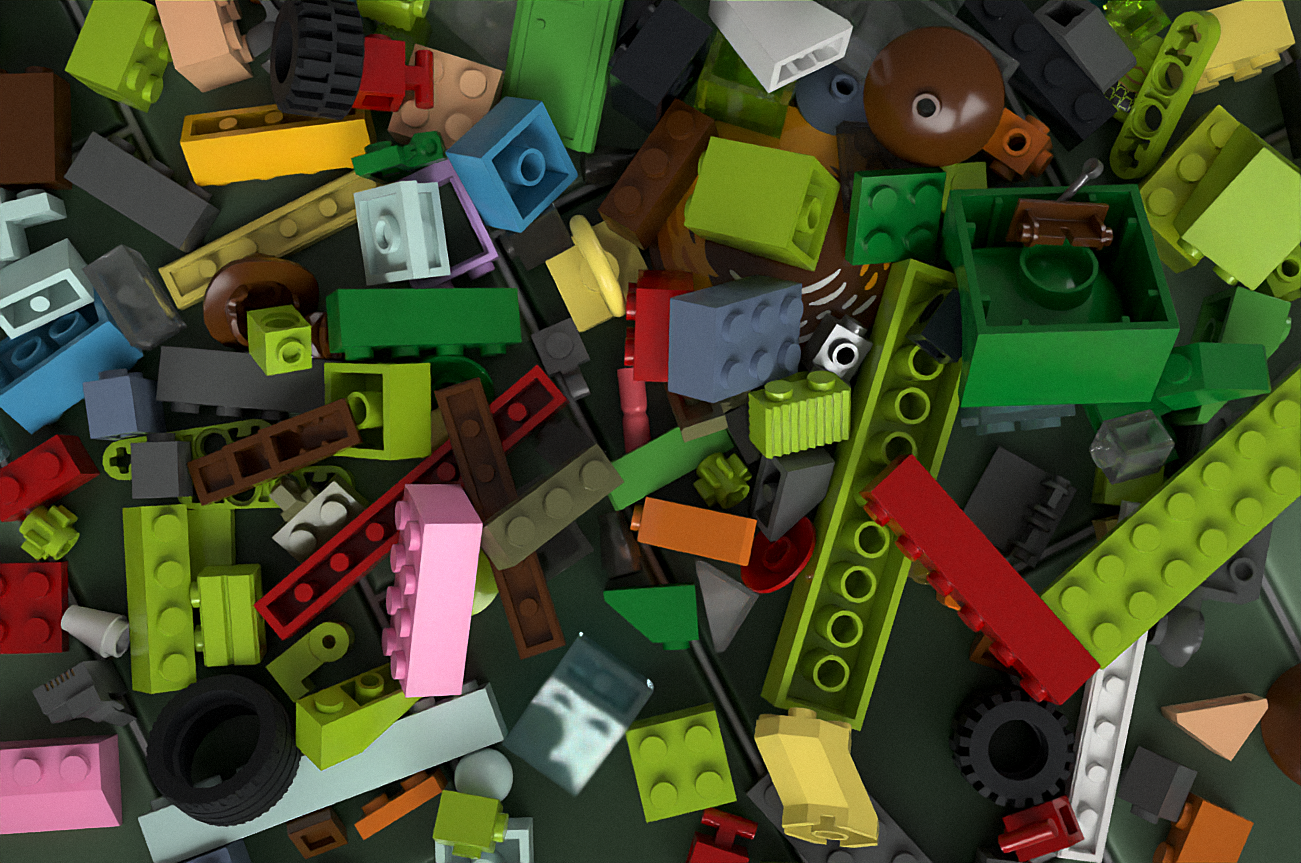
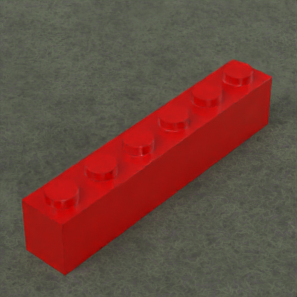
[859,453,1101,706]

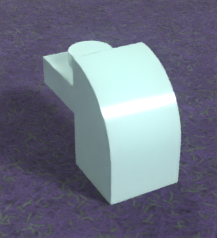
[0,187,67,269]

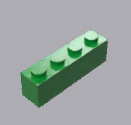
[326,288,522,360]

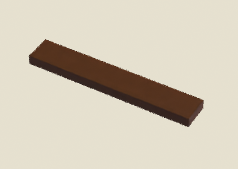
[434,377,566,660]

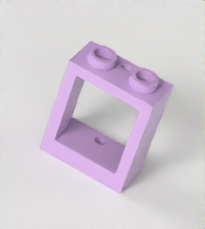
[394,158,501,289]

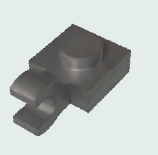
[531,317,591,401]

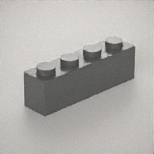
[156,346,344,421]

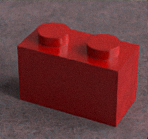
[0,434,100,522]

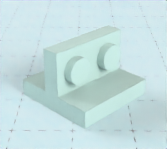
[353,180,451,286]

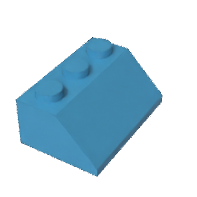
[0,276,144,434]

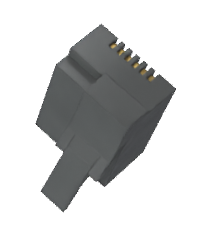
[32,660,137,727]

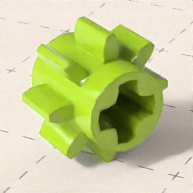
[693,452,752,509]
[19,505,80,561]

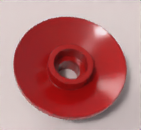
[741,516,817,593]

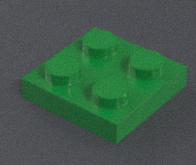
[845,167,947,265]

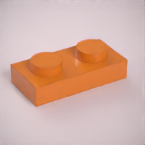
[354,768,448,840]

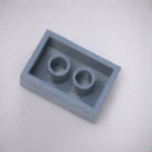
[668,274,803,403]

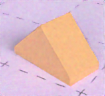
[1161,693,1268,761]

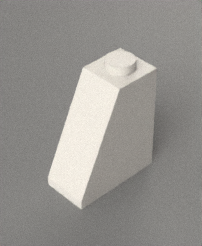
[708,0,853,93]

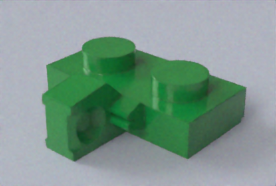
[351,131,448,185]

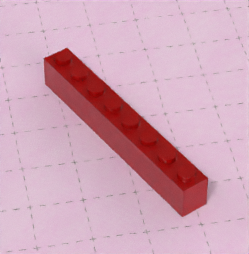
[253,364,570,641]

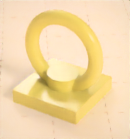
[540,215,648,334]

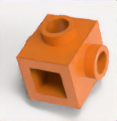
[980,107,1054,184]

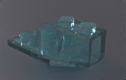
[502,632,654,797]

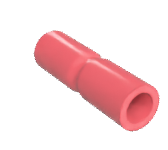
[617,367,651,453]

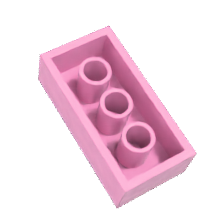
[382,484,483,698]

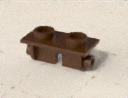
[1005,198,1113,251]

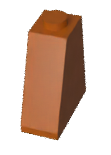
[630,496,757,566]

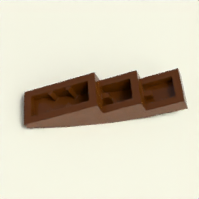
[186,398,363,506]

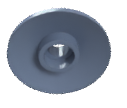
[795,55,870,137]

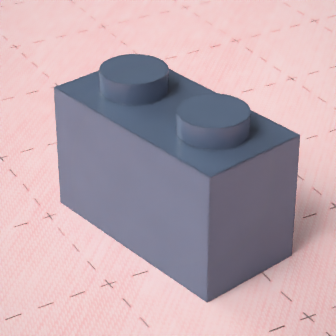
[83,369,167,441]

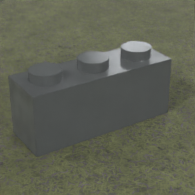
[64,132,221,254]

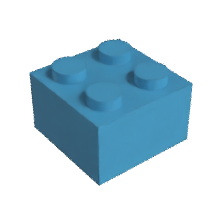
[445,96,579,233]

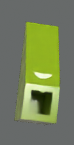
[296,662,422,771]

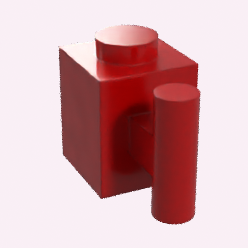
[351,34,434,112]
[998,795,1085,863]
[685,807,758,863]

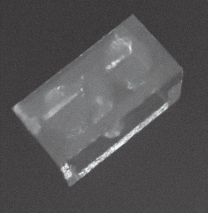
[82,244,187,351]

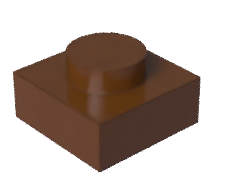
[286,805,348,859]

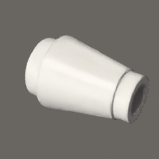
[61,604,130,658]

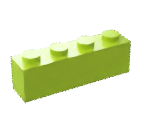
[122,504,197,694]

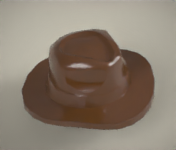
[203,252,319,351]

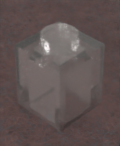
[1089,409,1175,485]

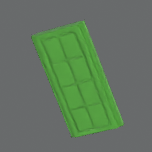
[500,0,624,154]

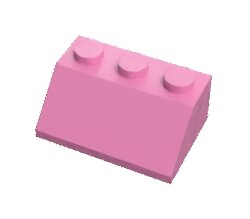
[0,734,123,834]

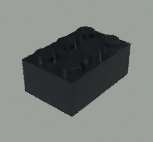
[608,0,713,134]

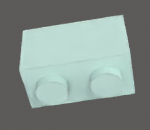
[0,238,94,339]

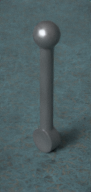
[1057,158,1104,201]

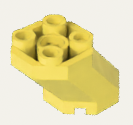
[754,707,879,848]

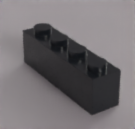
[952,0,1118,152]

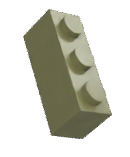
[480,443,624,571]

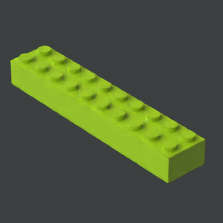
[760,258,962,731]

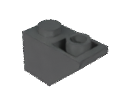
[1033,0,1137,93]

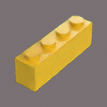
[180,104,377,187]

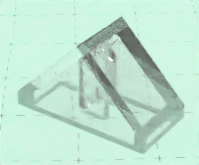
[694,559,759,653]

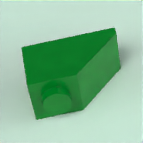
[1155,342,1271,410]
[603,582,699,650]

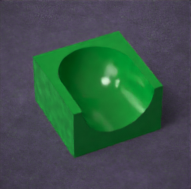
[935,184,1180,407]

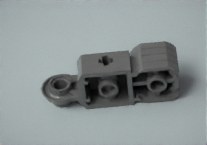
[1146,404,1274,668]

